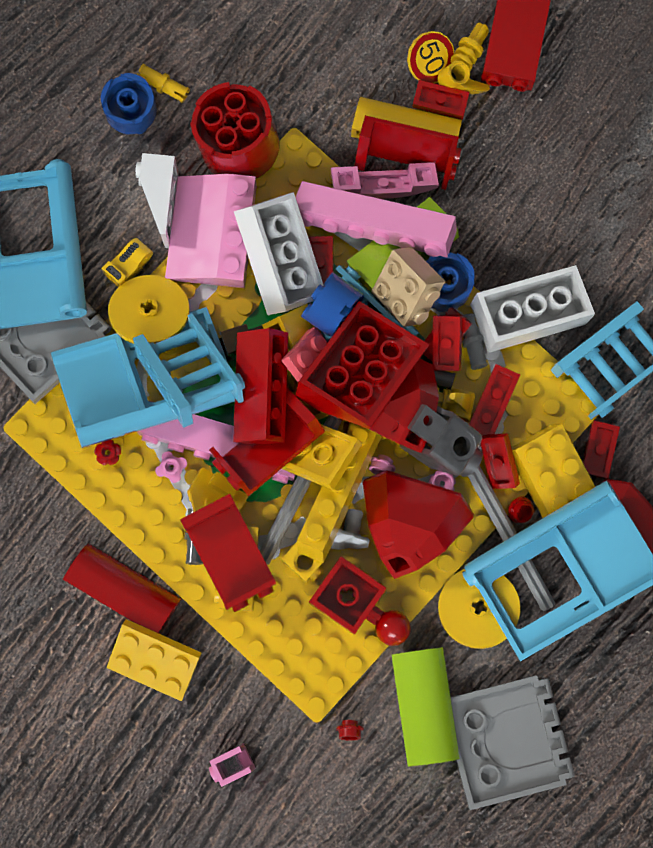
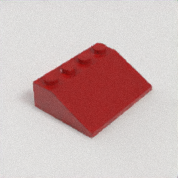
[295,301,429,429]

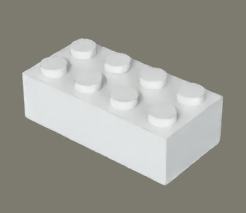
[470,265,595,353]

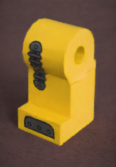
[101,238,153,287]

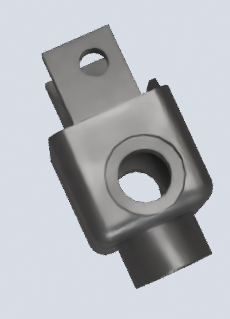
[399,404,483,477]

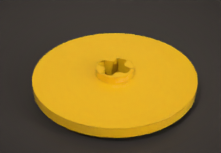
[108,275,189,344]
[438,569,520,649]

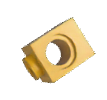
[281,542,325,582]

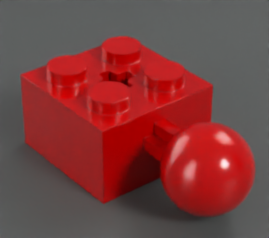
[309,556,411,646]

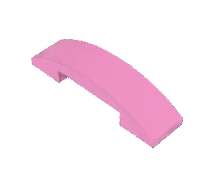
[331,163,439,199]

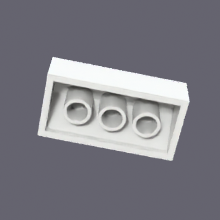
[234,192,324,315]

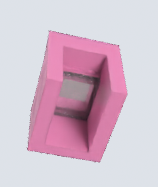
[209,743,256,787]

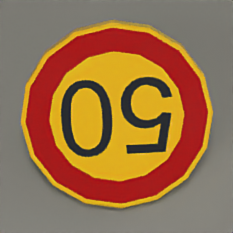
[407,31,455,84]

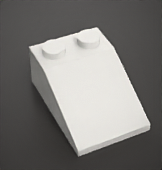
[136,153,179,248]

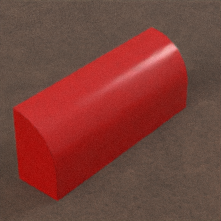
[233,328,288,444]
[63,543,182,634]

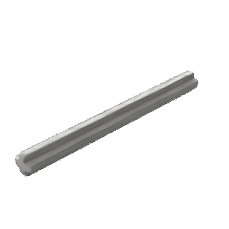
[260,415,342,564]
[468,465,555,611]

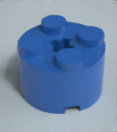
[101,73,157,134]
[426,253,475,312]
[301,272,364,338]

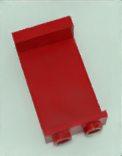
[481,0,551,92]
[355,115,462,190]
[209,388,325,497]
[180,494,277,612]

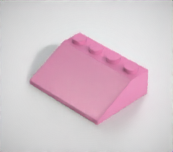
[165,174,257,288]

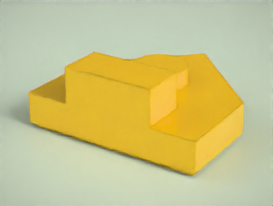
[187,467,248,512]

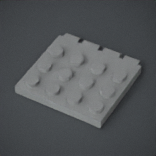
[0,302,111,404]
[450,675,575,810]

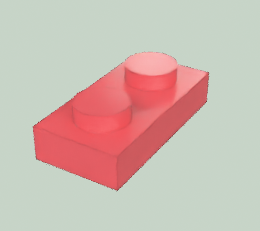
[281,327,328,382]

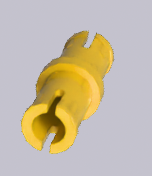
[137,63,190,103]

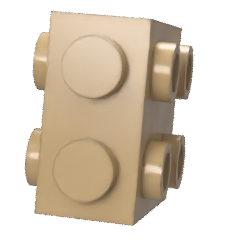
[371,247,445,327]

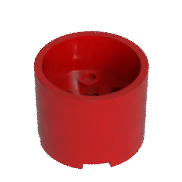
[190,82,280,179]

